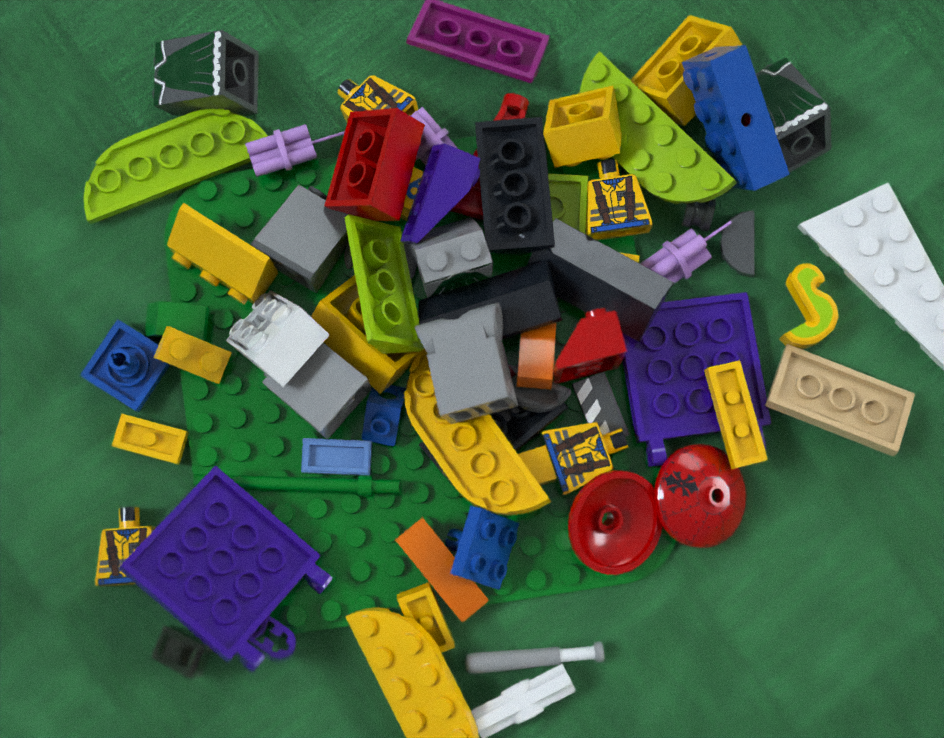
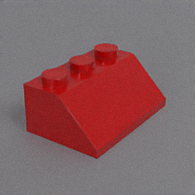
[324,108,425,221]
[552,308,627,384]

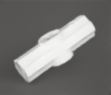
[471,664,576,738]

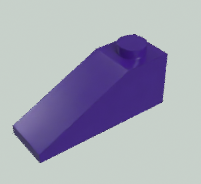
[400,143,481,244]

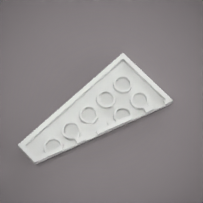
[797,183,944,371]

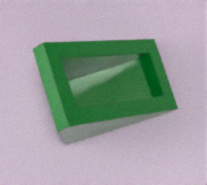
[144,301,210,341]

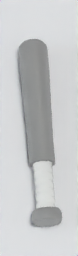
[465,641,604,674]

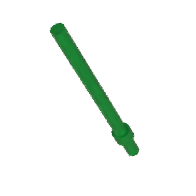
[193,474,400,496]

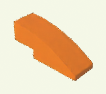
[516,323,556,390]
[395,517,489,623]

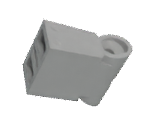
[415,302,518,424]

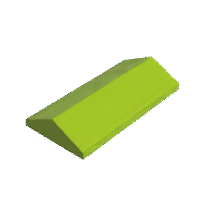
[344,214,424,354]

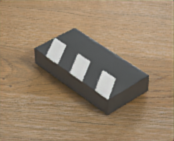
[572,372,629,437]

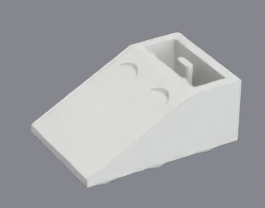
[226,290,330,387]

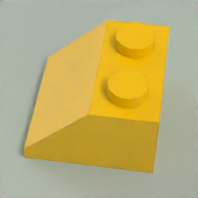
[543,85,622,168]

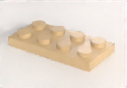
[765,344,915,457]

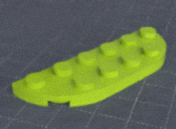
[580,51,737,204]
[84,109,267,224]

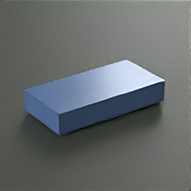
[301,438,372,476]

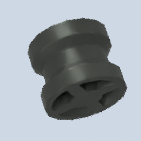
[682,199,716,232]

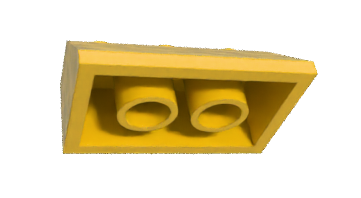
[631,15,742,126]
[167,203,278,305]
[311,275,421,394]

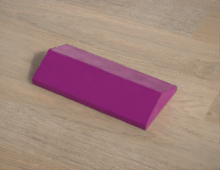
[406,0,550,84]

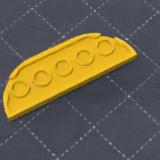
[404,348,551,515]
[345,607,479,738]

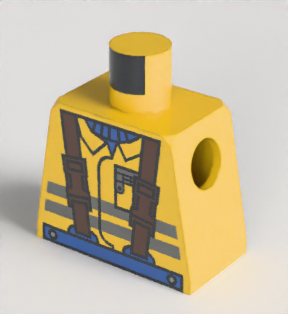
[338,75,419,122]
[586,159,653,240]
[541,422,629,495]
[95,507,156,587]

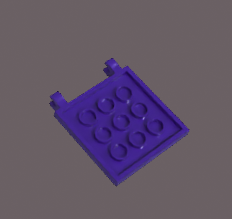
[622,292,771,467]
[119,465,333,673]

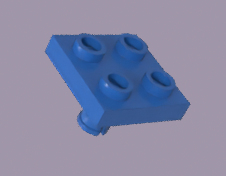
[80,319,170,413]
[445,505,519,590]

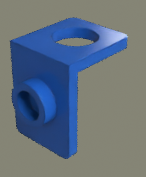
[362,385,406,446]

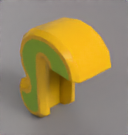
[779,263,839,349]

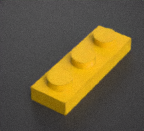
[704,360,768,470]

